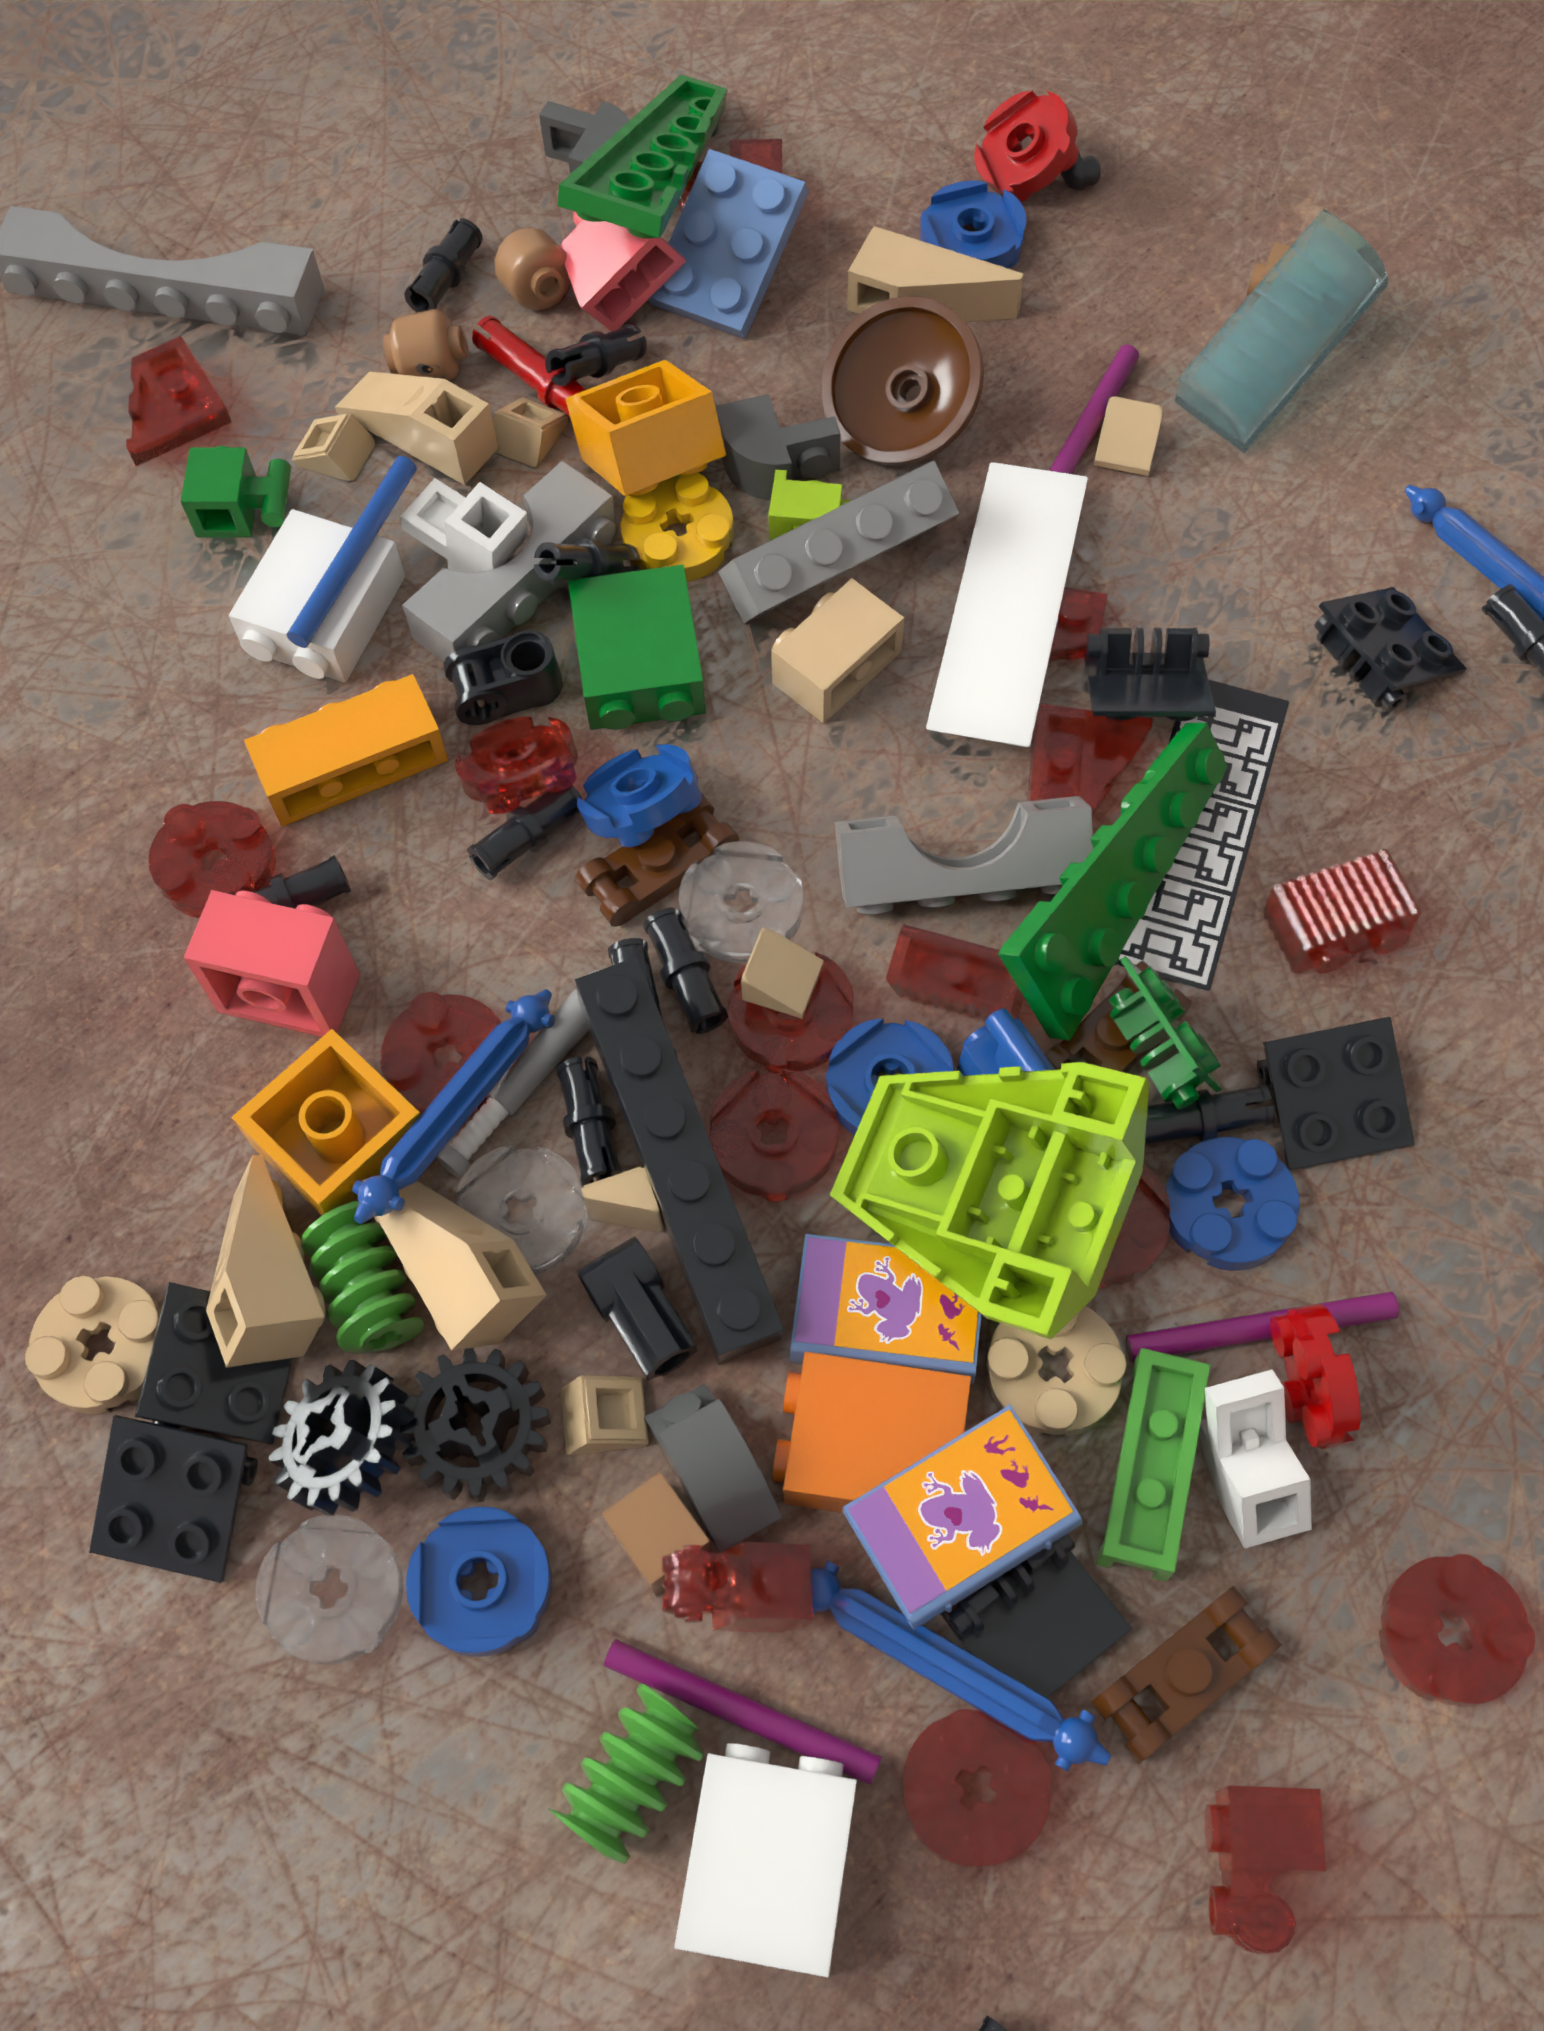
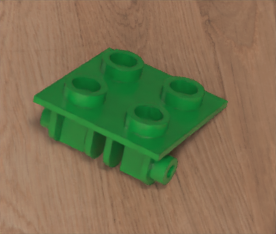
[1109,956,1222,1109]

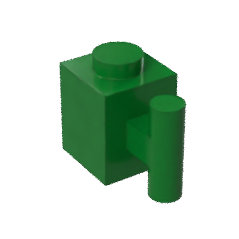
[181,446,292,538]

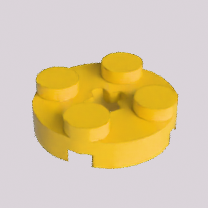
[620,473,734,582]

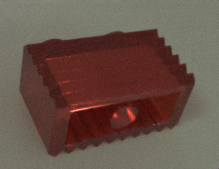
[1263,849,1422,974]
[886,924,1024,1022]

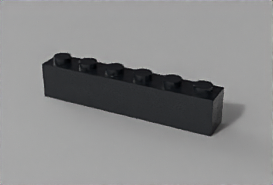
[575,957,784,1365]

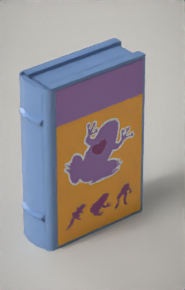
[790,1234,981,1385]
[843,1404,1083,1630]

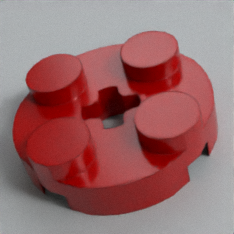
[974,90,1079,202]
[1270,1304,1361,1449]

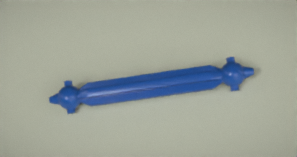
[1404,484,1544,620]
[353,989,555,1224]
[786,1561,1112,1772]

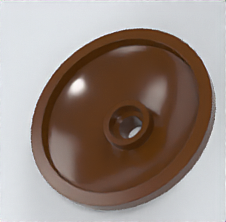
[821,296,984,466]

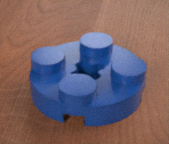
[920,181,1026,268]
[577,744,702,847]
[826,1018,954,1136]
[1162,1137,1300,1271]
[406,1507,552,1657]

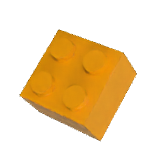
[565,360,726,496]
[231,1029,421,1216]

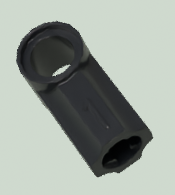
[576,1236,697,1381]

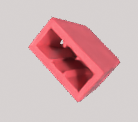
[560,212,686,332]

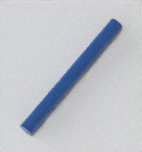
[286,456,417,648]

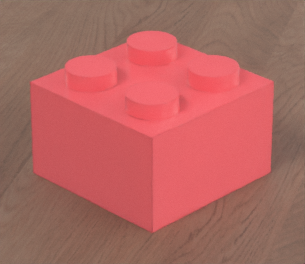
[184,890,360,1037]

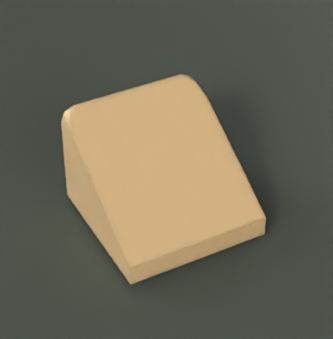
[493,397,569,467]
[1094,397,1164,476]
[291,413,375,481]
[741,927,824,1019]
[581,1167,664,1232]
[560,1375,649,1455]

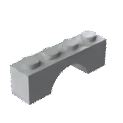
[718,460,959,624]
[402,461,617,671]
[835,796,1094,914]

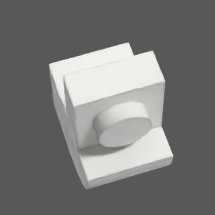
[400,478,527,573]
[1199,1370,1312,1549]

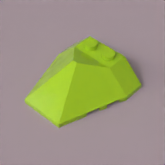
[830,1062,1149,1339]

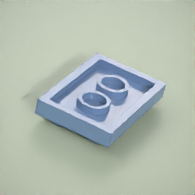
[648,149,809,339]

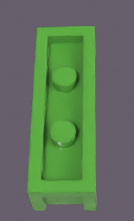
[1096,1348,1211,1582]

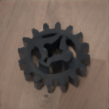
[400,1348,551,1503]
[269,1360,414,1516]

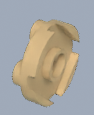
[25,1276,161,1415]
[986,1306,1126,1437]

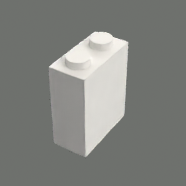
[228,509,405,683]
[674,1743,857,1977]

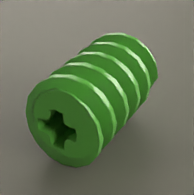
[301,1201,425,1354]
[548,1683,705,1864]

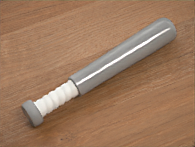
[435,970,599,1178]

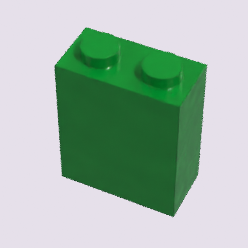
[568,564,706,730]

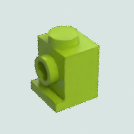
[768,470,852,541]

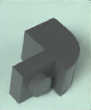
[539,101,630,174]
[715,394,840,501]
[644,1383,782,1553]

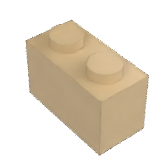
[771,578,904,724]

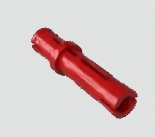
[472,316,588,417]

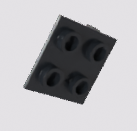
[1314,587,1467,712]
[1084,628,1216,721]
[1257,1016,1415,1170]
[135,1282,292,1445]
[89,1415,258,1583]
[940,1534,1132,1698]

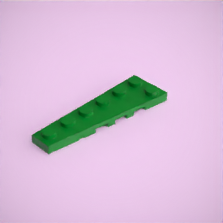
[557,74,728,239]
[998,723,1228,1041]

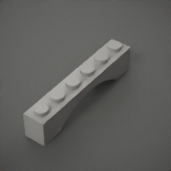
[0,206,324,336]

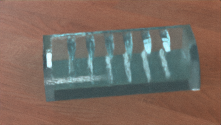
[1175,209,1388,453]

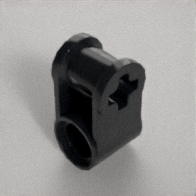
[443,630,563,725]

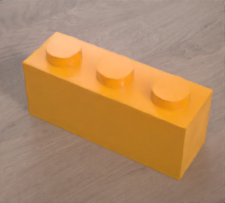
[244,674,449,827]

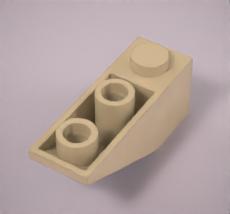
[847,226,1024,322]
[335,371,499,485]
[206,1154,325,1368]
[362,1179,547,1350]

